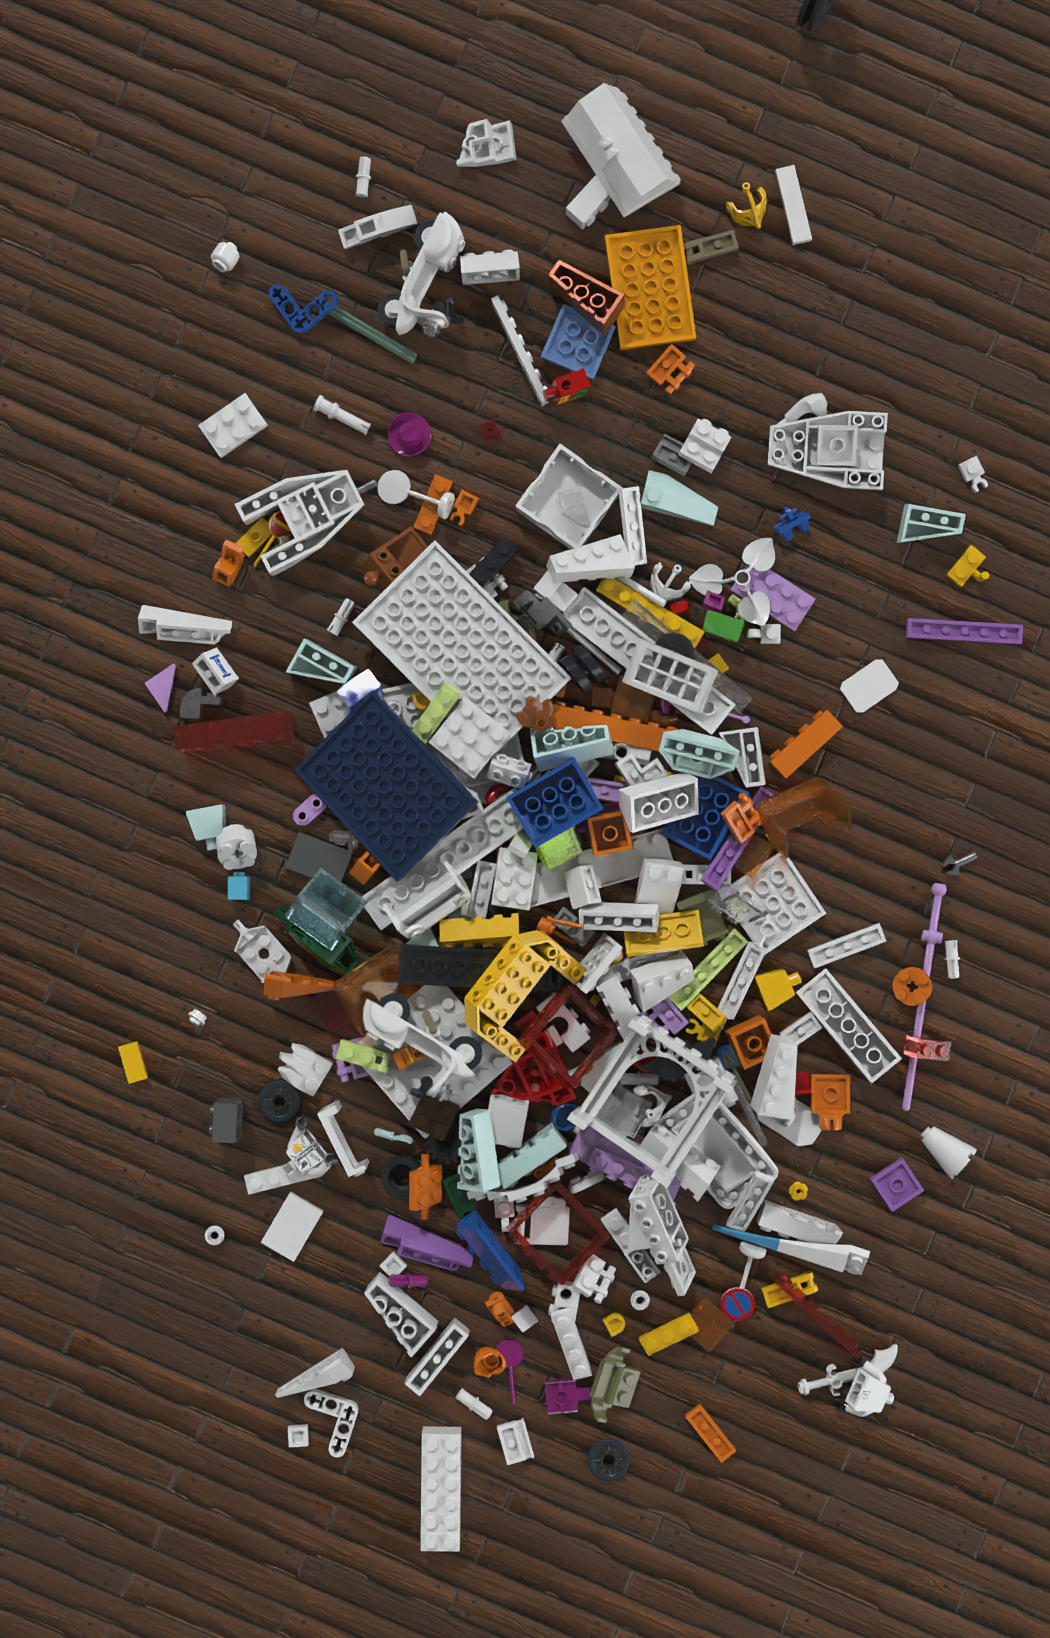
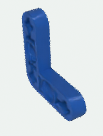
[269,284,339,334]

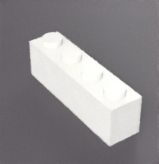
[566,175,611,230]
[579,903,659,932]
[405,1317,469,1396]

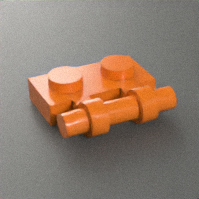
[646,344,695,395]
[720,793,762,844]

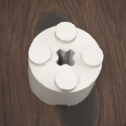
[216,824,257,870]

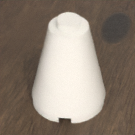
[921,1126,977,1179]

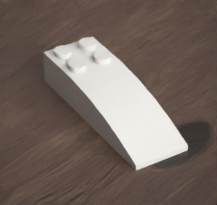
[796,969,902,1084]

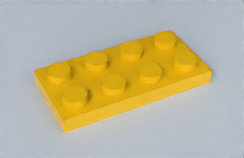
[624,909,704,957]

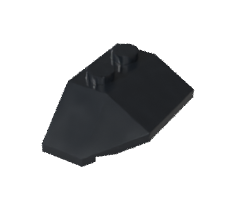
[641,1037,716,1082]

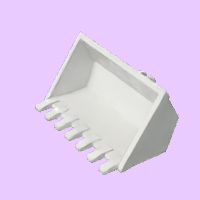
[561,83,681,217]

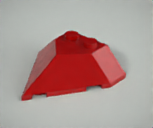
[490,1030,576,1106]

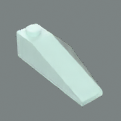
[641,470,718,526]

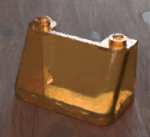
[334,947,422,1036]

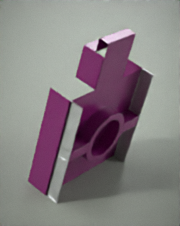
[545,1378,591,1414]

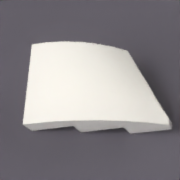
[456,119,517,167]

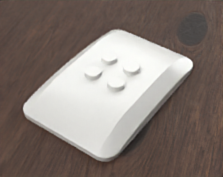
[654,1090,779,1209]

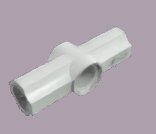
[600,743,651,766]

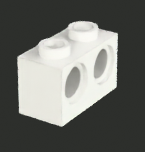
[548,1279,580,1322]

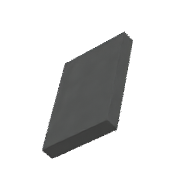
[285,832,353,888]

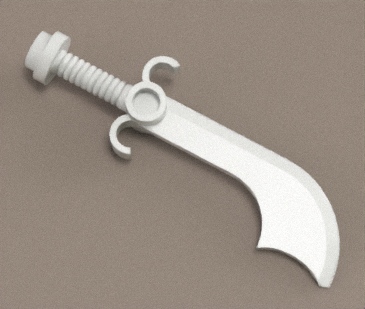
[798,1344,897,1396]

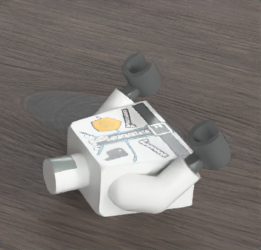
[283,1116,338,1177]

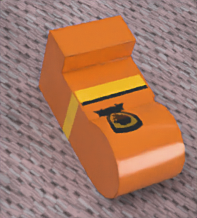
[392,1045,427,1070]

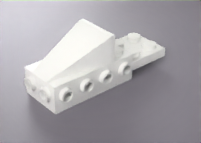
[628,1174,696,1296]

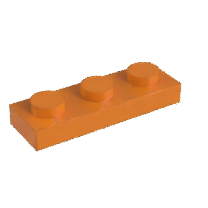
[413,474,453,535]
[685,1403,736,1463]

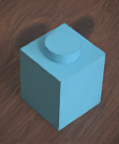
[228,872,250,900]

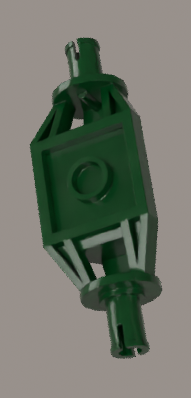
[273,906,371,986]

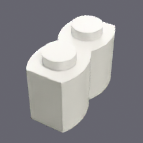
[533,571,578,614]

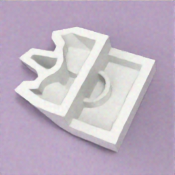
[278,1043,333,1096]

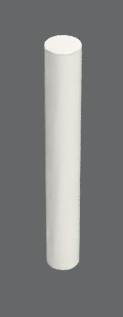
[616,576,666,607]

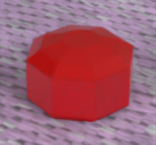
[669,600,689,615]

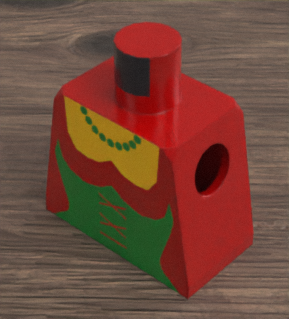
[543,368,591,405]

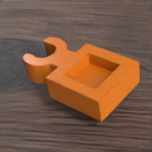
[450,490,479,527]

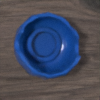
[551,1102,577,1131]

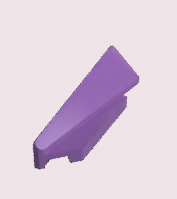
[380,1215,474,1271]

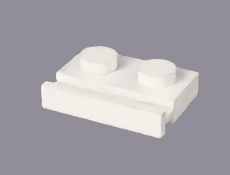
[497,1418,534,1465]

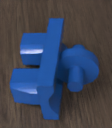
[773,506,811,541]

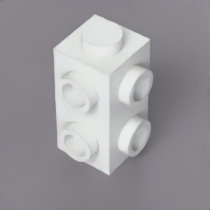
[487,753,533,789]

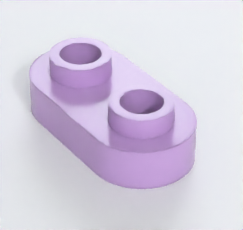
[293,794,327,825]

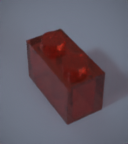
[903,1035,952,1061]

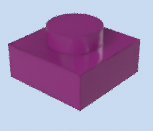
[701,590,725,613]

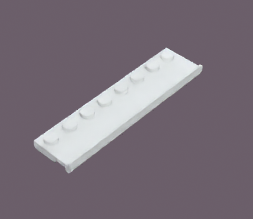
[530,828,673,908]

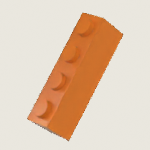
[768,710,843,779]

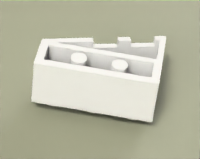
[719,727,766,787]

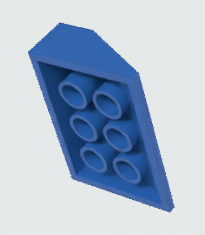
[506,758,603,848]
[661,775,751,862]
[456,1210,525,1291]

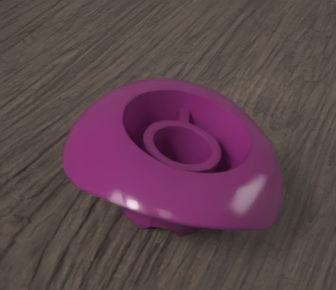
[388,412,432,456]

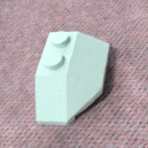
[659,729,740,779]

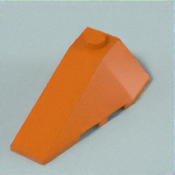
[263,970,345,1000]

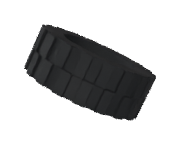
[381,1154,421,1199]

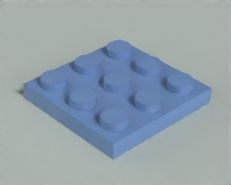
[541,304,616,381]

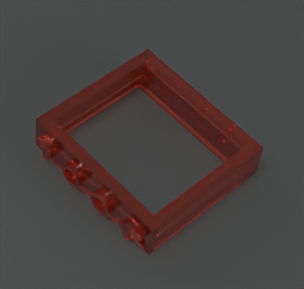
[517,982,619,1090]
[506,1180,612,1286]

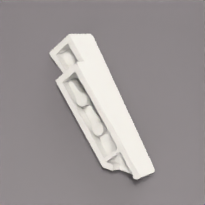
[138,605,232,644]

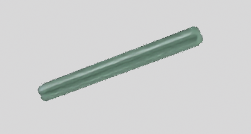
[316,301,417,364]

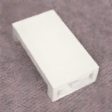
[317,1100,369,1177]

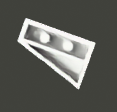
[630,952,694,1013]

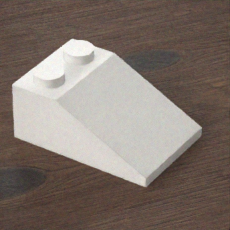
[635,857,684,915]

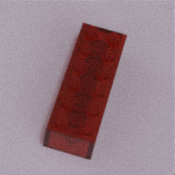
[173,711,296,755]

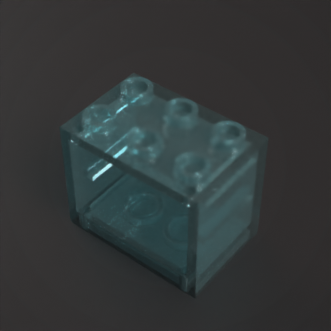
[285,868,368,951]

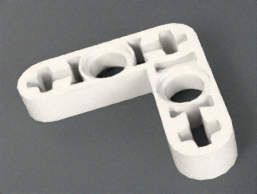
[304,1389,359,1457]

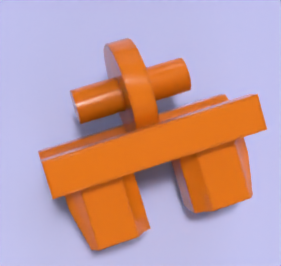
[485,1292,515,1327]

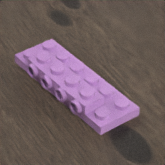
[568,1126,681,1201]

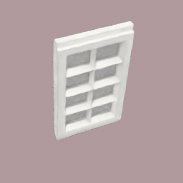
[622,638,718,714]

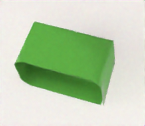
[702,610,745,643]

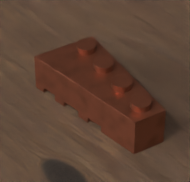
[549,260,625,336]

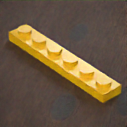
[596,578,704,649]

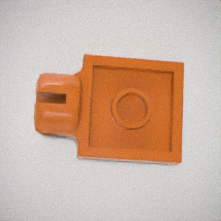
[810,1074,850,1131]

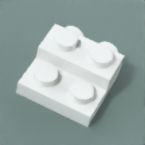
[678,419,731,473]

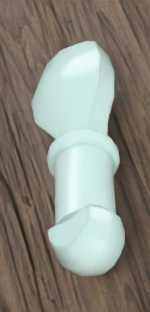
[374,1128,413,1144]

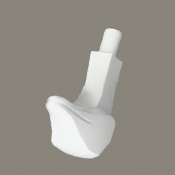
[776,393,827,425]

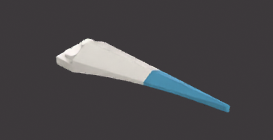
[712,1225,870,1275]

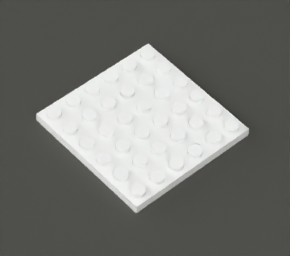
[358,985,512,1138]

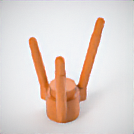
[536,916,584,949]

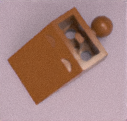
[363,526,428,590]

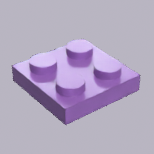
[870,1157,924,1212]

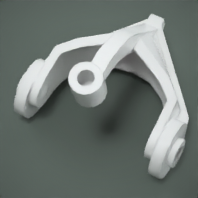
[650,562,692,601]
[633,1084,672,1127]

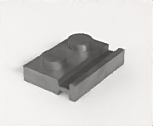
[651,433,692,476]

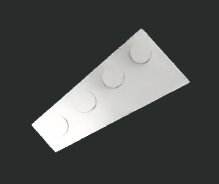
[546,534,635,583]
[640,1122,720,1201]

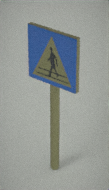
[714,1044,752,1104]

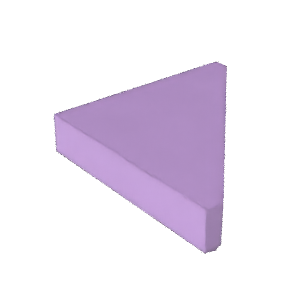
[145,663,177,713]

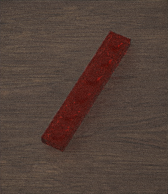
[772,1272,862,1359]

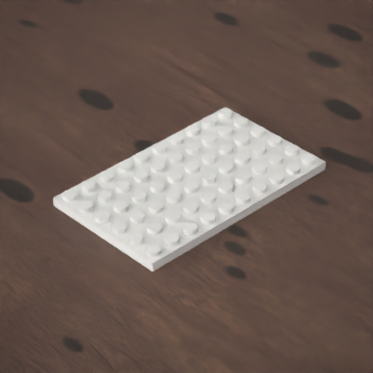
[352,541,571,758]

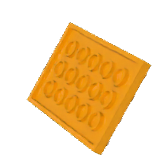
[605,225,696,350]

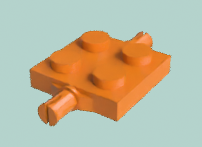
[409,1154,442,1220]

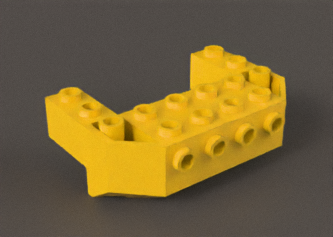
[464,930,587,1063]

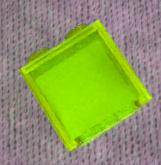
[536,826,583,871]

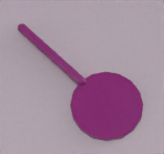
[496,1339,523,1405]

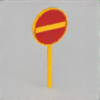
[253,511,292,567]

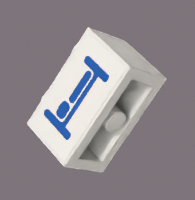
[192,648,239,695]

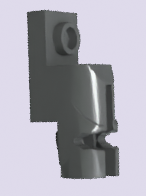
[512,589,572,637]

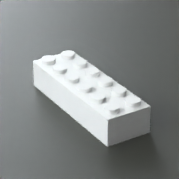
[421,1426,461,1551]

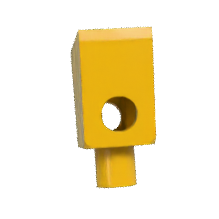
[753,969,802,1011]

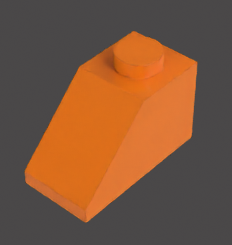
[349,851,381,885]

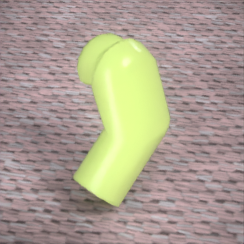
[727,594,745,621]

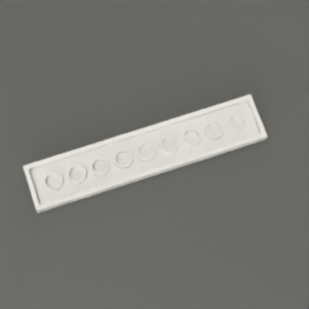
[563,587,736,735]
[359,787,524,930]

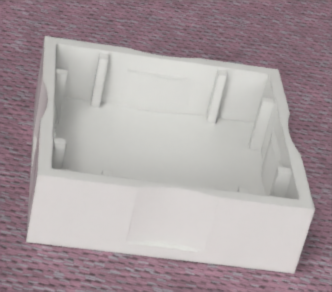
[515,444,622,549]

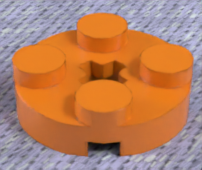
[893,967,933,1006]

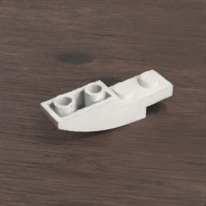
[338,205,418,250]
[601,1208,661,1283]

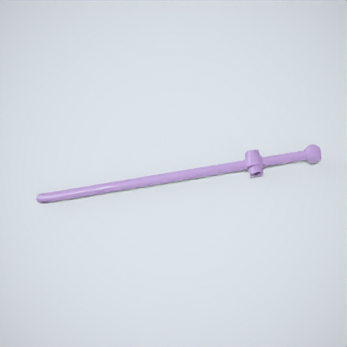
[902,883,947,1111]

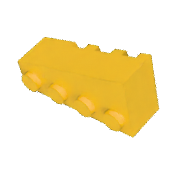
[439,913,519,949]

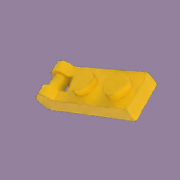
[761,1271,818,1308]

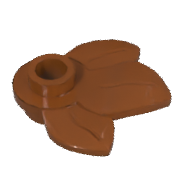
[515,696,553,732]

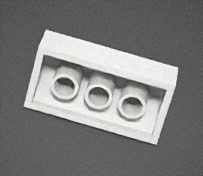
[619,772,699,833]

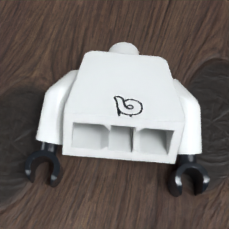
[833,1352,894,1417]

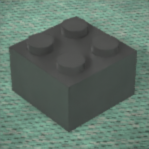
[209,1098,243,1143]

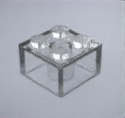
[599,1083,653,1139]

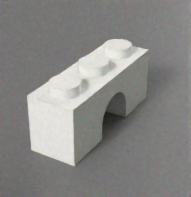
[536,992,591,1052]

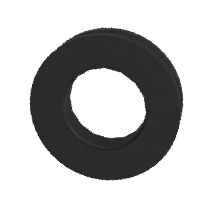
[796,0,835,33]

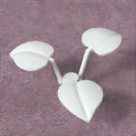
[689,538,775,626]

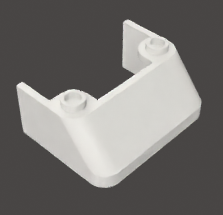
[383,861,472,940]

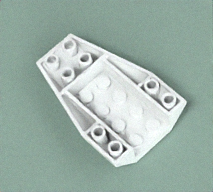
[768,411,888,490]

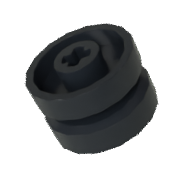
[559,644,606,694]

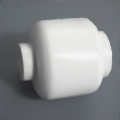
[211,242,240,272]

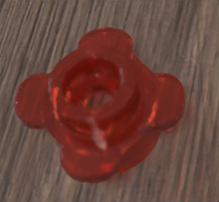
[479,419,501,441]

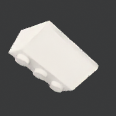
[460,250,520,285]

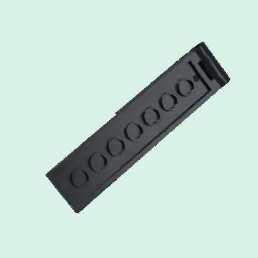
[397,944,567,993]

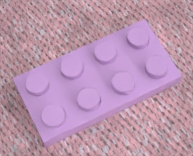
[730,564,815,632]

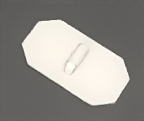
[756,1099,821,1146]

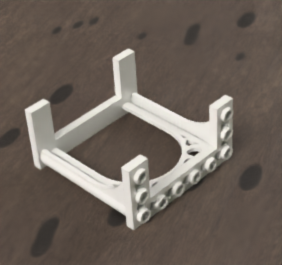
[567,1015,737,1188]

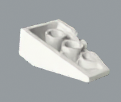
[275,1348,355,1398]

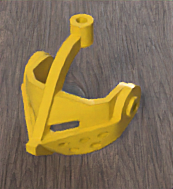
[726,182,767,229]

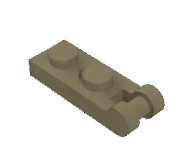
[683,230,739,265]

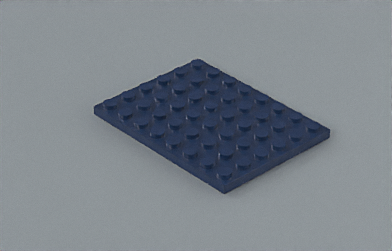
[295,690,479,882]

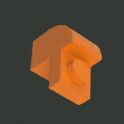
[212,540,245,587]

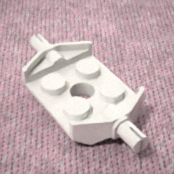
[233,919,292,983]

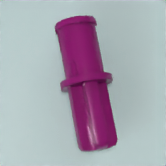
[388,1273,427,1289]

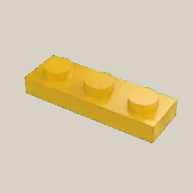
[639,1313,699,1356]

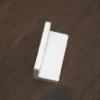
[564,865,602,909]

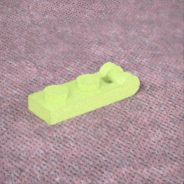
[336,1039,393,1073]

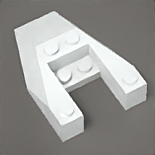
[235,470,364,576]

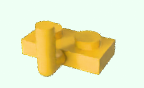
[945,545,989,587]

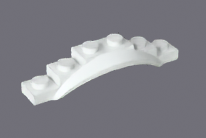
[466,1152,579,1203]

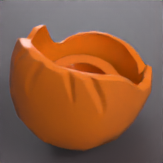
[473,1347,507,1378]

